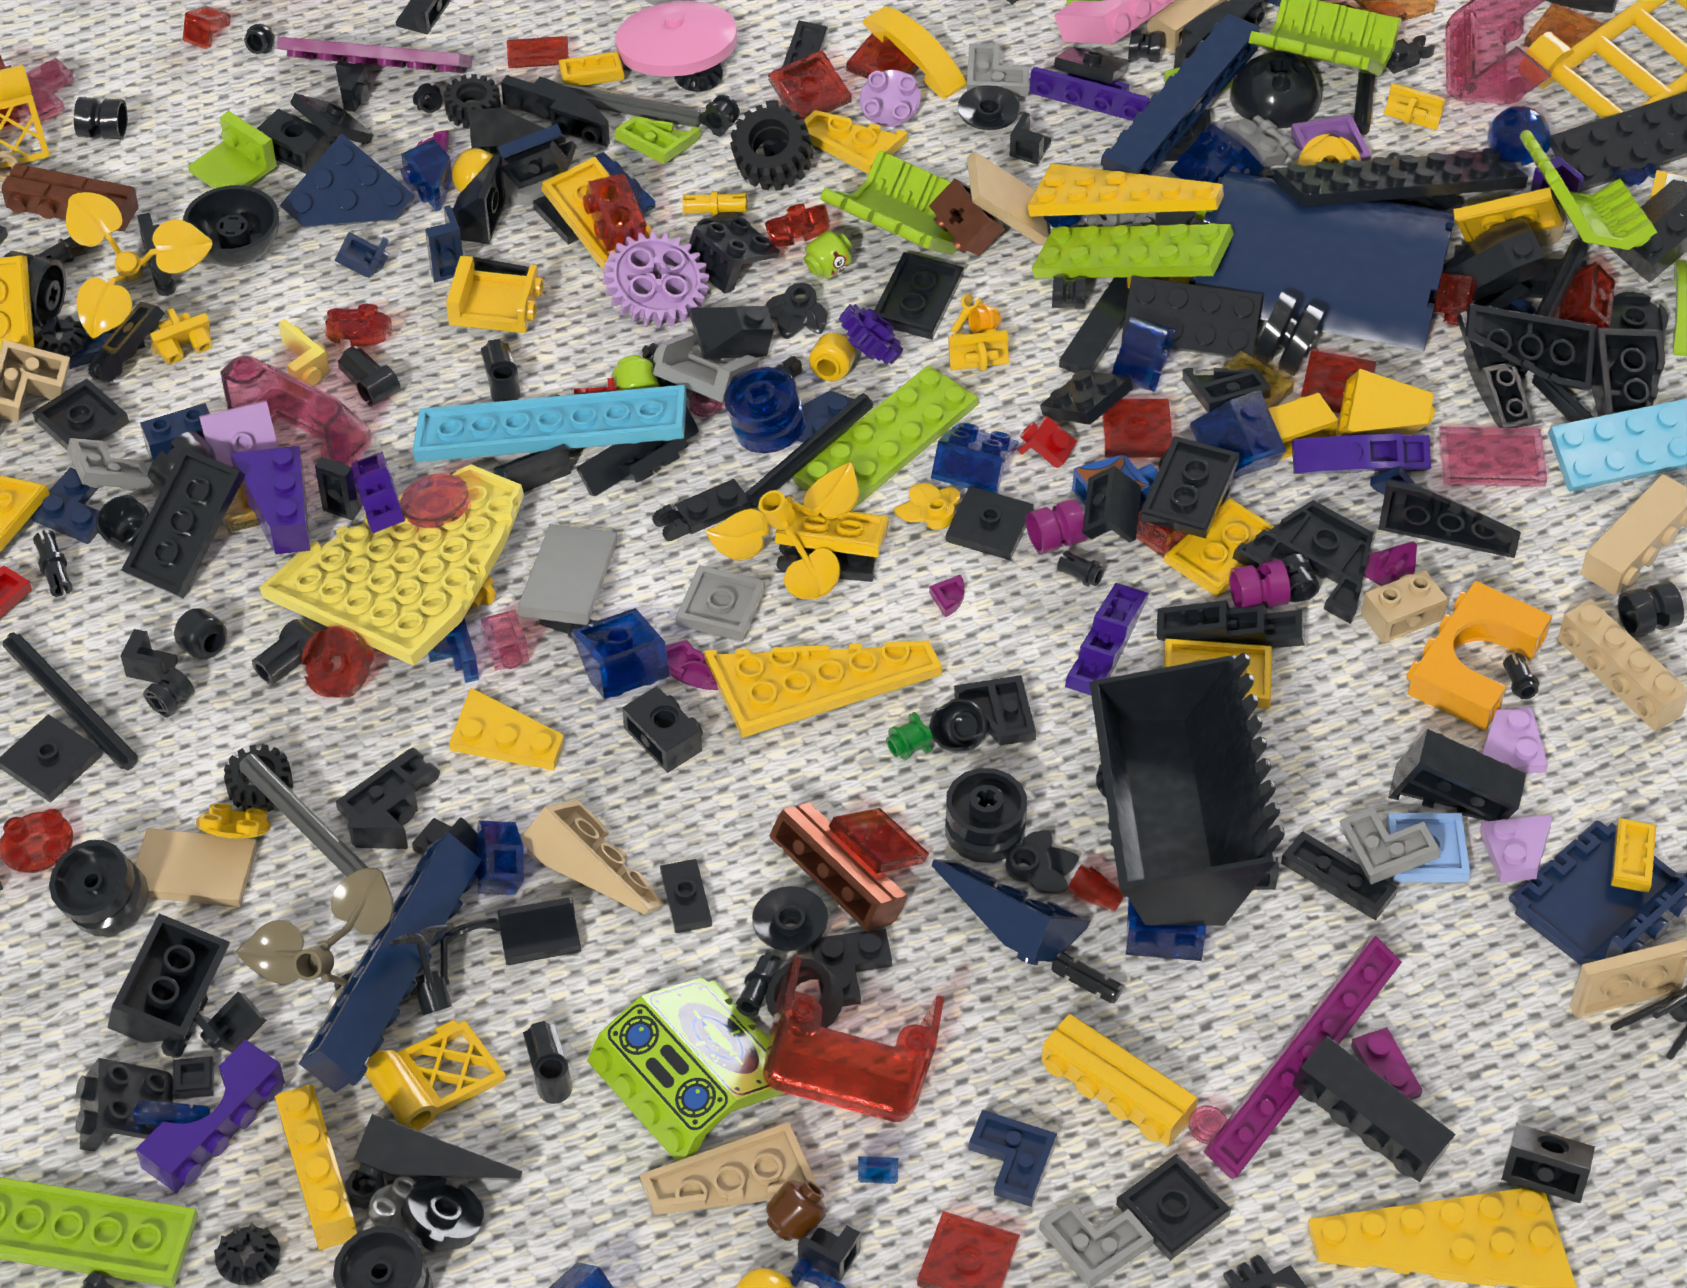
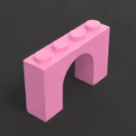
[1054,0,1175,44]

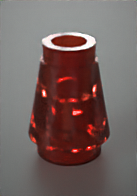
[1067,864,1124,912]

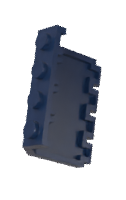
[1509,820,1687,966]

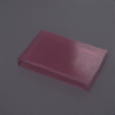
[1438,426,1547,487]

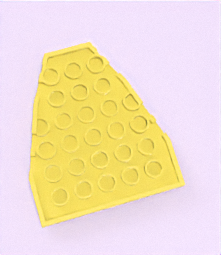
[259,464,524,666]

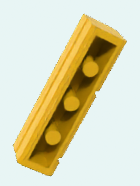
[1041,1014,1198,1146]
[275,1085,357,1250]

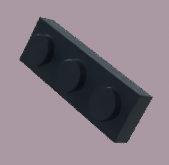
[1281,831,1398,921]

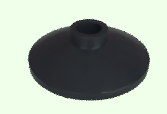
[958,85,1020,130]
[752,886,828,951]

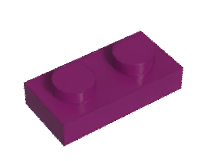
[1351,1027,1422,1100]

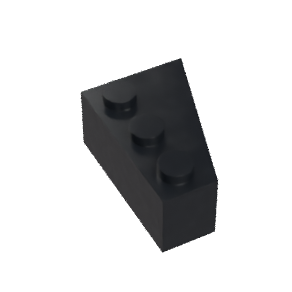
[1388,729,1526,821]

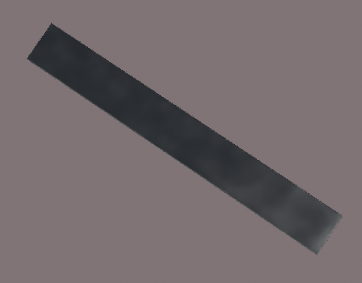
[1059,211,1196,373]

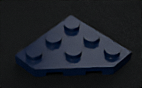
[279,133,416,228]

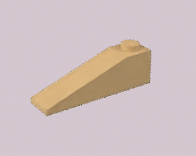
[519,799,665,915]

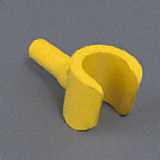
[950,294,984,334]

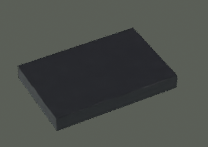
[874,252,964,340]
[1140,436,1239,539]

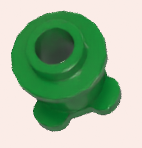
[886,712,933,760]

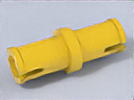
[682,191,748,216]

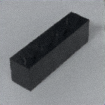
[1292,1036,1456,1182]

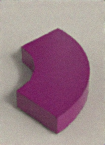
[654,640,719,690]

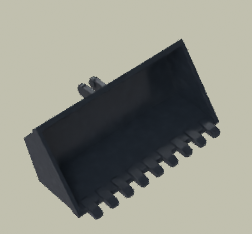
[1089,653,1285,926]

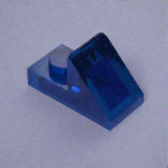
[428,618,479,683]

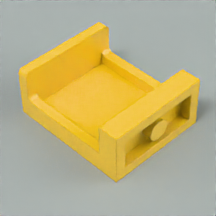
[446,256,544,334]

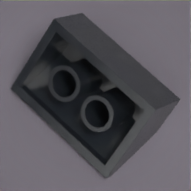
[1609,179,1687,283]
[108,913,230,1043]

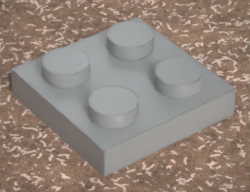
[676,565,765,642]

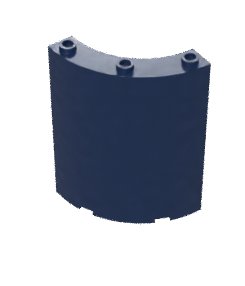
[1189,171,1455,351]

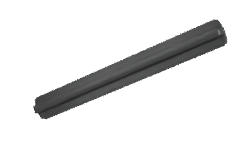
[559,83,701,127]
[239,753,368,877]

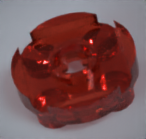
[765,203,830,247]
[325,303,392,347]
[302,626,374,698]

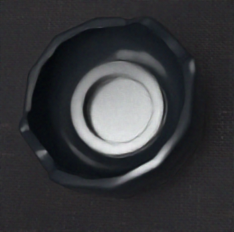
[96,495,149,551]
[929,699,988,754]

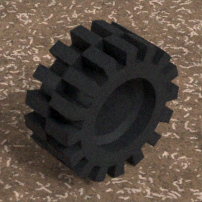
[444,74,501,129]
[223,744,293,812]

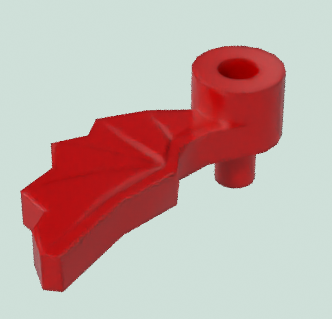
[574,378,619,395]

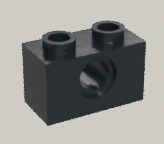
[257,109,330,174]
[622,686,703,773]
[1501,1123,1595,1203]

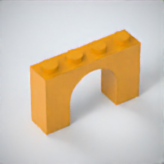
[1406,580,1552,731]

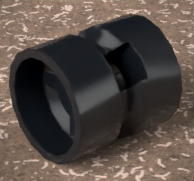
[73,97,128,140]
[1618,581,1684,637]

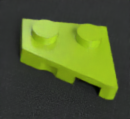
[615,116,701,164]

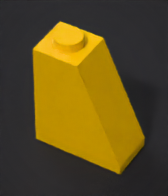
[1336,369,1435,436]

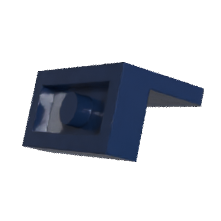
[425,205,463,283]

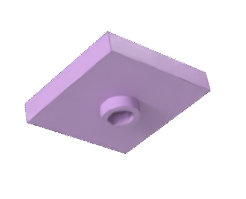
[199,400,278,467]

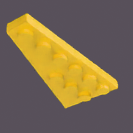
[1028,163,1224,217]
[1307,1187,1577,1288]

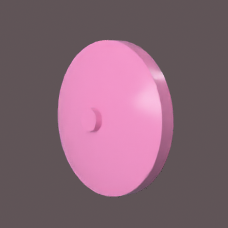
[615,1,738,77]

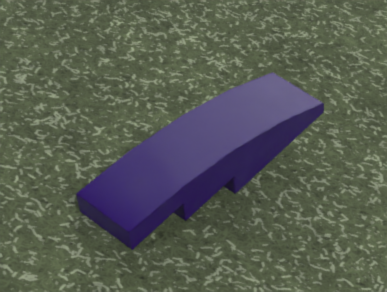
[351,451,405,533]
[1065,583,1149,695]

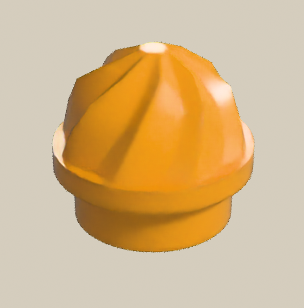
[968,304,1002,334]

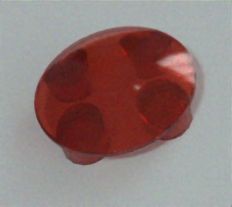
[0,809,74,873]

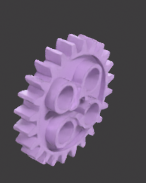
[603,231,709,328]

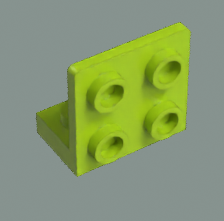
[188,111,277,189]

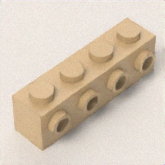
[1580,474,1687,596]
[1558,599,1687,732]

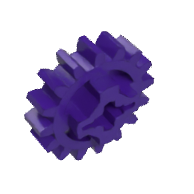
[838,304,904,365]

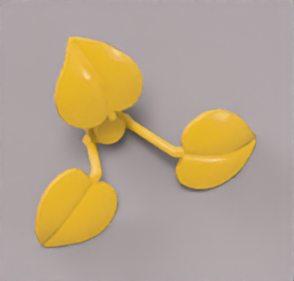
[66,192,213,339]
[706,462,859,599]

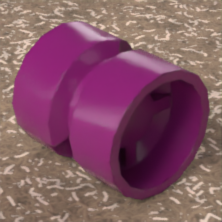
[1026,499,1088,555]
[1229,560,1290,608]

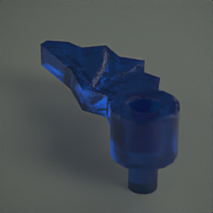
[1612,163,1661,187]
[791,1258,845,1288]

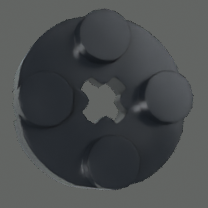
[1600,292,1668,335]
[401,1177,484,1252]

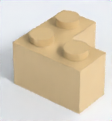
[0,339,70,422]

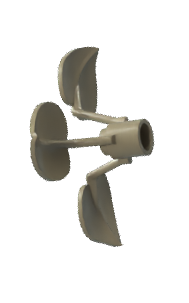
[236,868,394,1037]

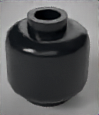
[174,608,227,660]

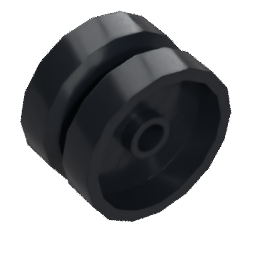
[4,251,66,328]
[1252,290,1325,376]
[945,768,1027,863]
[49,840,149,936]
[333,1226,433,1288]

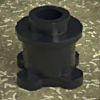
[698,95,740,137]

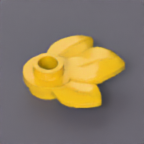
[893,483,961,530]

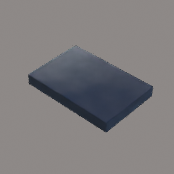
[498,124,562,158]

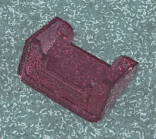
[220,356,372,466]

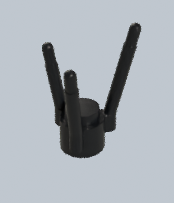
[1610,985,1687,1060]

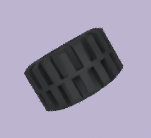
[730,103,814,191]

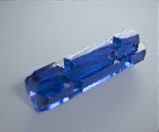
[133,1100,210,1125]

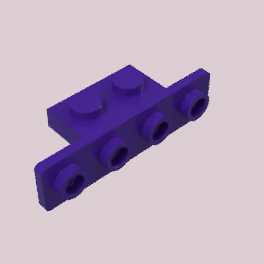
[1030,67,1150,121]

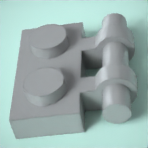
[1221,115,1301,167]

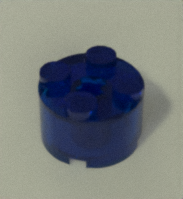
[1112,316,1176,392]

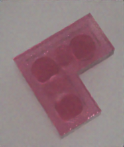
[19,58,74,123]

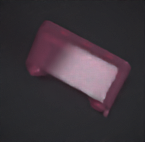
[1445,0,1551,105]

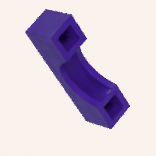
[135,1039,285,1193]

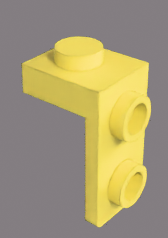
[278,319,330,393]

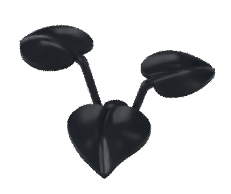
[334,918,500,1015]

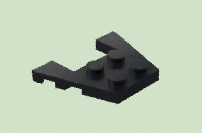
[1232,500,1373,624]

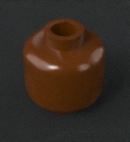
[766,1180,826,1241]

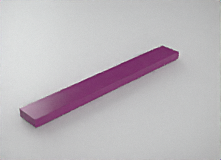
[1203,935,1402,1179]

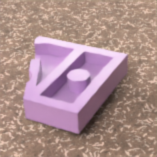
[1482,707,1548,774]
[1480,815,1552,883]

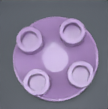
[860,70,921,127]

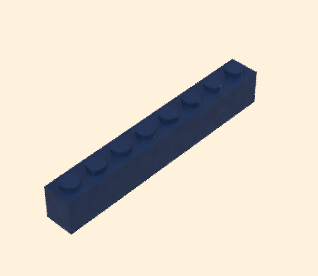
[1101,13,1260,175]
[299,832,482,1093]

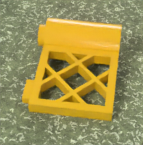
[0,64,50,169]
[365,1019,506,1131]

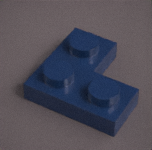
[31,467,99,544]
[969,1110,1057,1207]

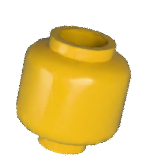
[809,333,856,382]

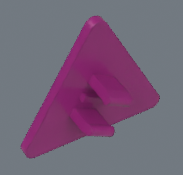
[1364,542,1417,586]

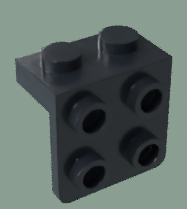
[75,1058,173,1151]

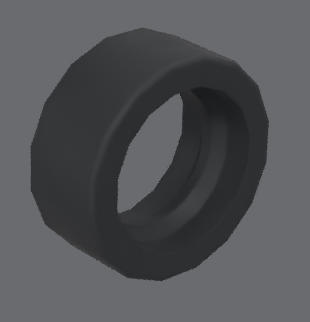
[766,959,844,1036]

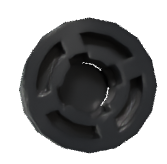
[1128,29,1162,63]
[1052,276,1086,309]
[1281,554,1320,603]
[143,667,195,718]

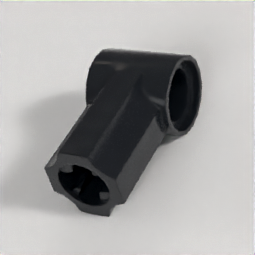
[481,339,520,402]
[338,346,401,407]
[252,619,327,684]
[523,1021,572,1104]

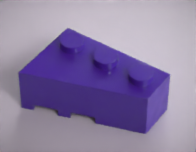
[230,446,310,555]

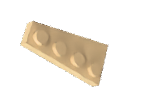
[640,1122,818,1215]

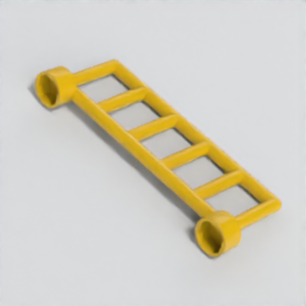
[1518,0,1687,119]

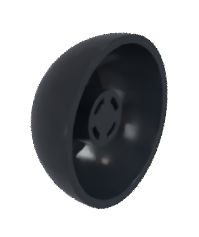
[1230,52,1321,128]
[183,185,279,267]

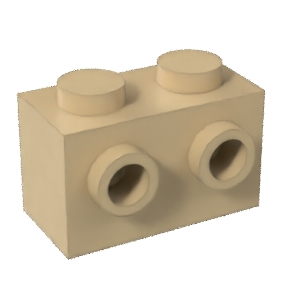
[1361,570,1448,643]

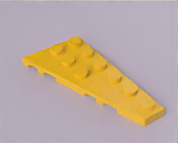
[704,640,942,738]

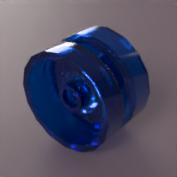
[725,367,806,454]

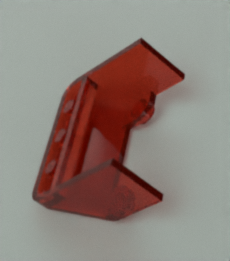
[763,955,944,1122]

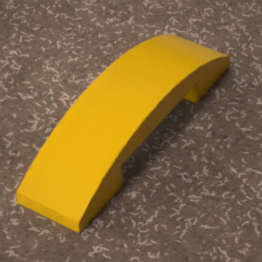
[862,6,967,100]

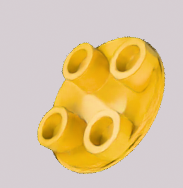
[196,803,271,840]

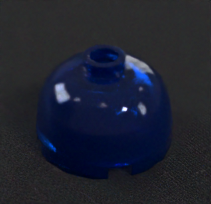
[1487,106,1552,166]

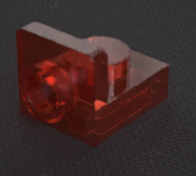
[183,5,231,49]
[1433,273,1477,326]

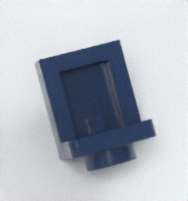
[334,232,390,278]

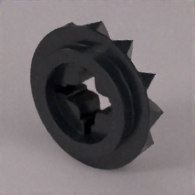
[674,63,723,92]
[33,315,87,357]
[214,1222,280,1285]

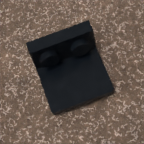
[689,217,780,294]

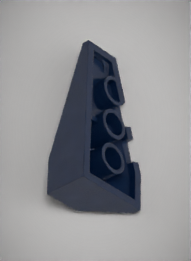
[931,859,1090,965]

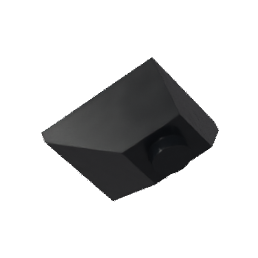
[451,155,506,244]
[689,306,774,359]

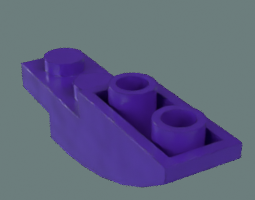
[1292,434,1431,474]

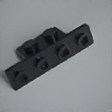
[577,405,699,496]

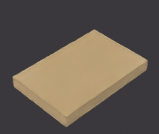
[967,151,1049,245]
[136,828,258,908]
[1570,938,1687,1018]

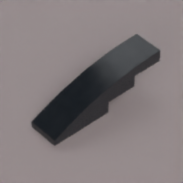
[1156,600,1305,648]

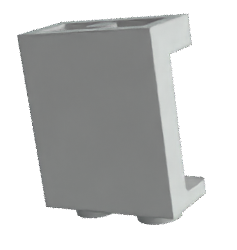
[653,332,760,403]

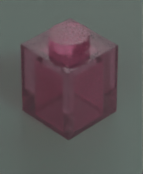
[481,609,529,671]

